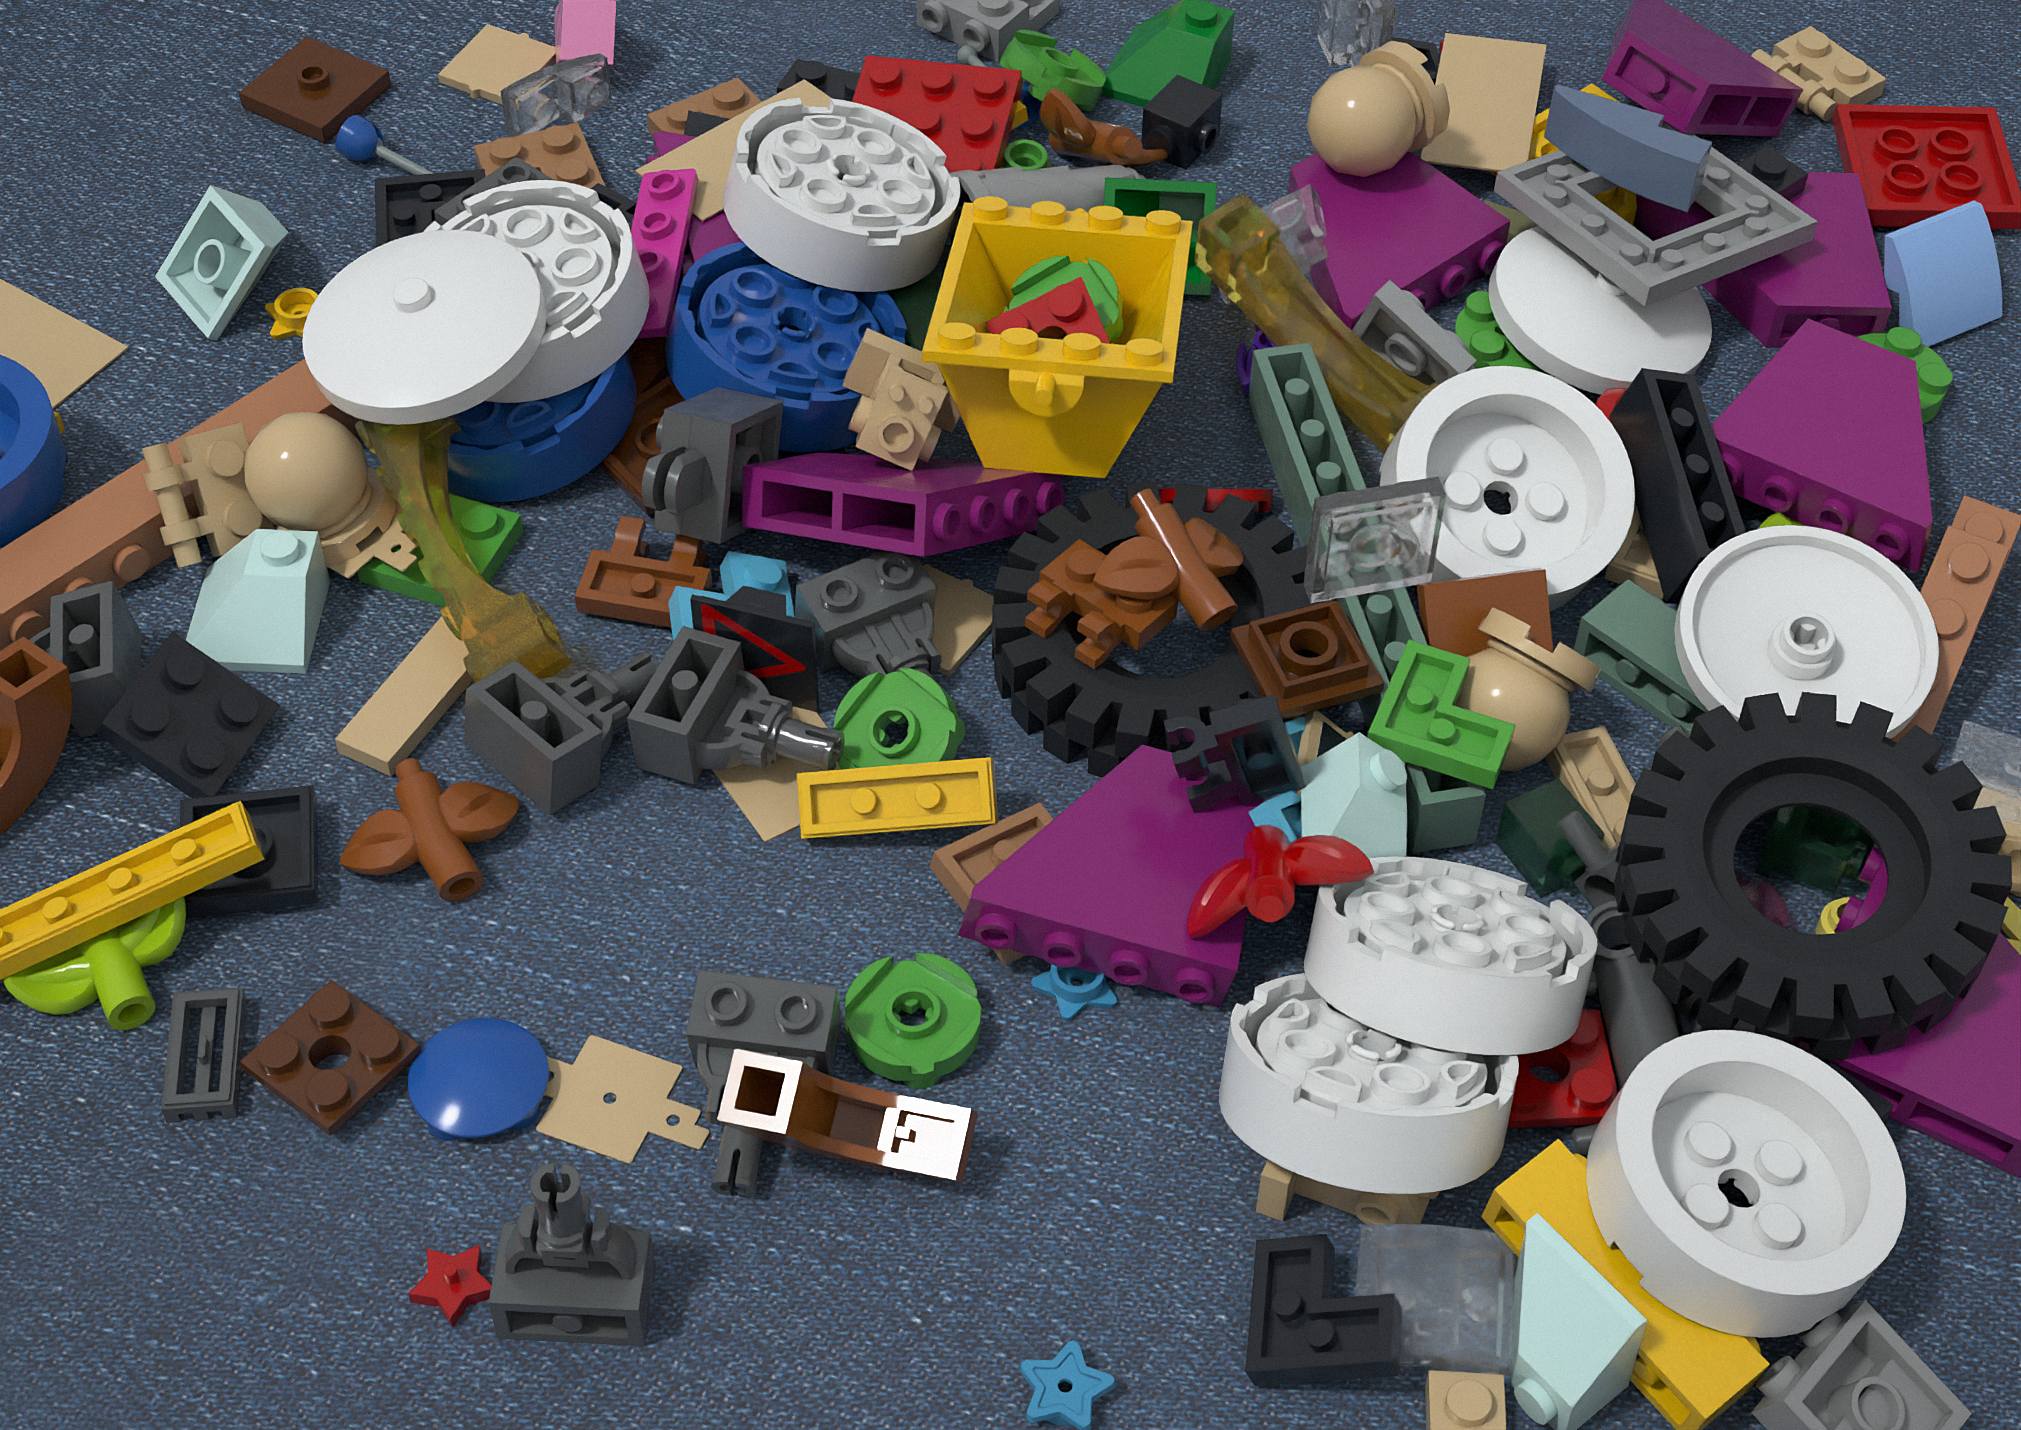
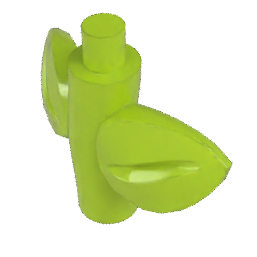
[2,896,186,1030]

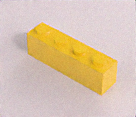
[1481,1139,1770,1430]

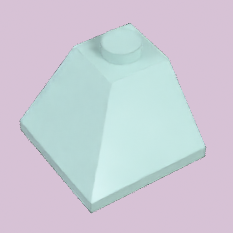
[155,185,289,341]
[186,529,330,674]
[1301,732,1407,859]
[1511,1213,1647,1430]

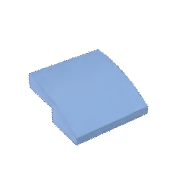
[1884,201,2002,347]

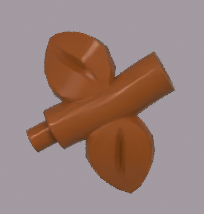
[1040,88,1168,169]
[1092,489,1243,632]
[339,758,519,902]

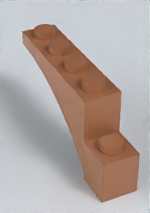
[1891,495,2021,743]

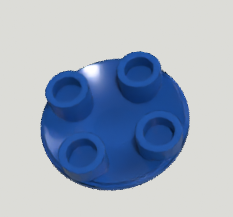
[408,1018,549,1141]

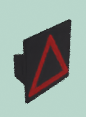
[690,585,819,712]

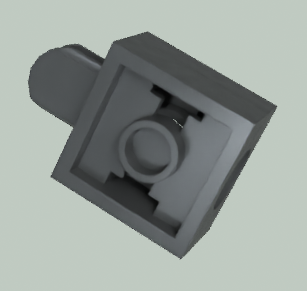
[642,387,784,544]

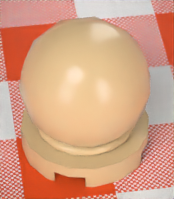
[1306,41,1450,177]
[244,412,396,567]
[1455,607,1600,772]

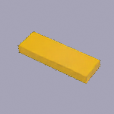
[797,757,999,839]

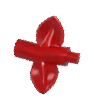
[1187,825,1374,939]

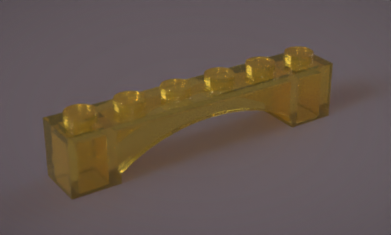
[1194,193,1440,453]
[355,415,574,683]

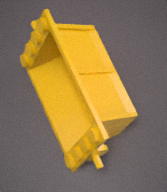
[922,196,1193,478]

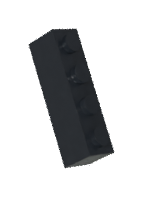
[1609,368,1746,604]

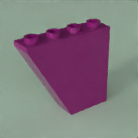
[1601,0,1804,137]
[1287,151,1510,359]
[1634,172,1892,348]
[1711,319,1933,573]
[742,453,1065,557]
[958,745,1266,1007]
[1791,844,2021,1178]

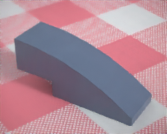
[1544,84,1712,212]

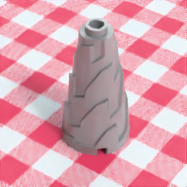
[942,165,1146,263]

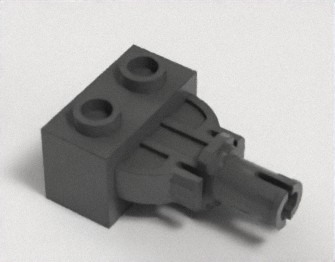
[795,550,942,680]
[29,581,142,738]
[627,626,845,785]
[465,651,660,815]
[686,970,842,1197]
[488,1163,656,1346]

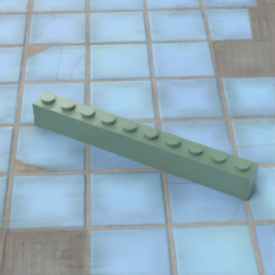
[1248,342,1486,853]

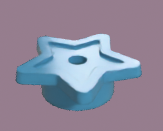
[1031,964,1117,1021]
[1019,1340,1116,1430]

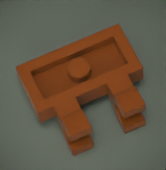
[574,515,712,627]
[1025,539,1178,670]

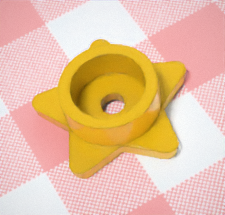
[265,288,318,340]

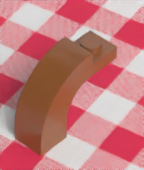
[0,636,72,835]
[717,1049,978,1184]

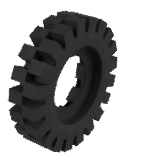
[992,482,1333,778]
[1614,692,2012,1060]

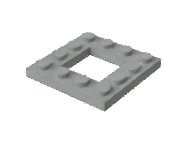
[1494,120,1818,306]

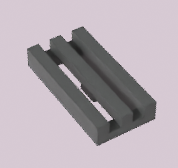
[161,988,247,1123]

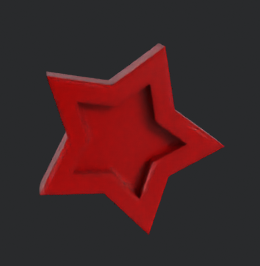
[408,1245,492,1328]

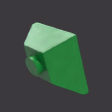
[1101,0,1235,107]
[1104,177,1217,296]

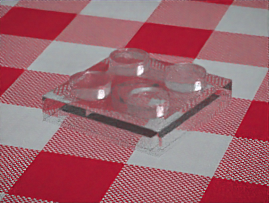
[1303,476,1446,603]

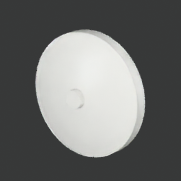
[1489,226,1712,395]
[302,230,547,425]
[1674,525,1939,739]

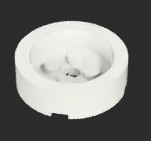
[723,98,960,292]
[424,180,650,403]
[1377,366,1635,612]
[1304,856,1597,1055]
[1219,973,1519,1194]
[1586,1030,1906,1338]

